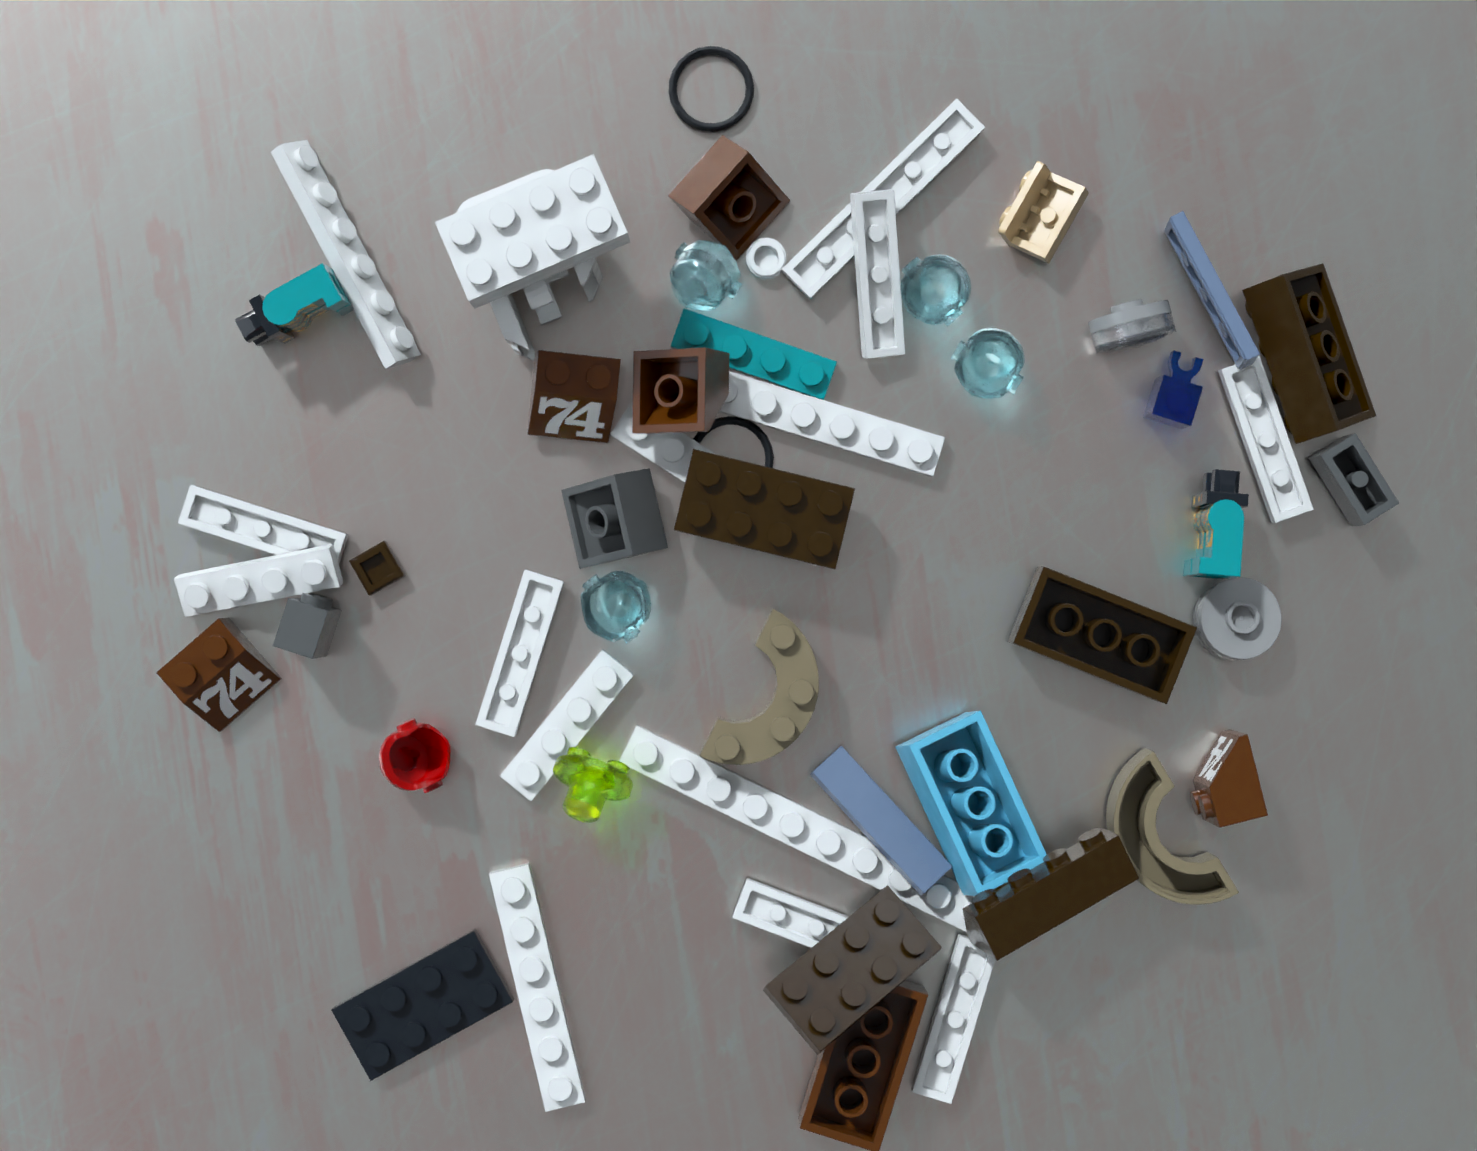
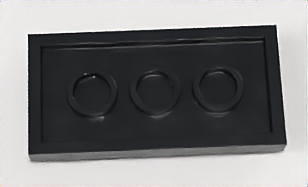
[331,928,514,1081]

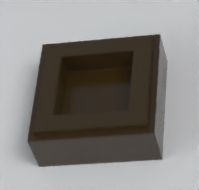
[349,541,406,596]

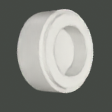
[746,238,786,279]

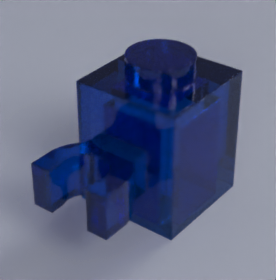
[1143,350,1204,429]

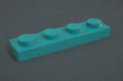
[670,308,837,400]

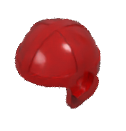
[379,718,451,794]

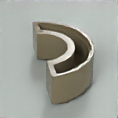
[700,609,819,765]
[1106,748,1239,905]

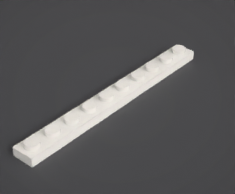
[619,725,974,932]

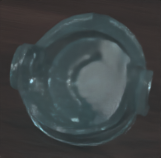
[669,240,743,311]
[901,254,971,327]
[951,328,1025,399]
[580,571,651,644]

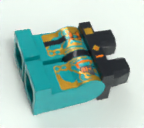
[235,263,354,346]
[1183,469,1249,579]

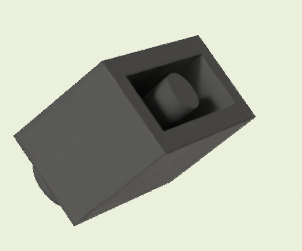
[1309,433,1399,526]
[273,593,342,659]

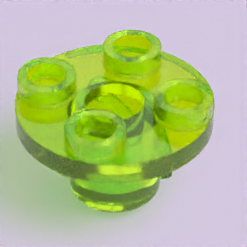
[553,747,633,823]

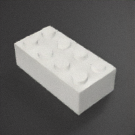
[435,154,630,309]

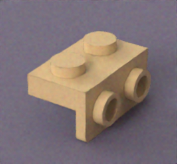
[998,161,1089,264]

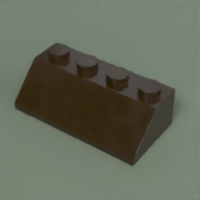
[1242,263,1376,444]
[962,828,1139,961]

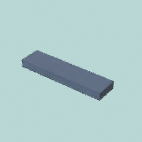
[1164,211,1260,370]
[810,746,953,896]

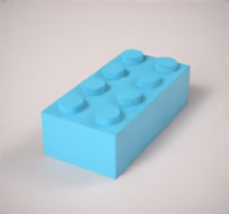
[895,710,1047,896]

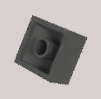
[561,468,668,569]

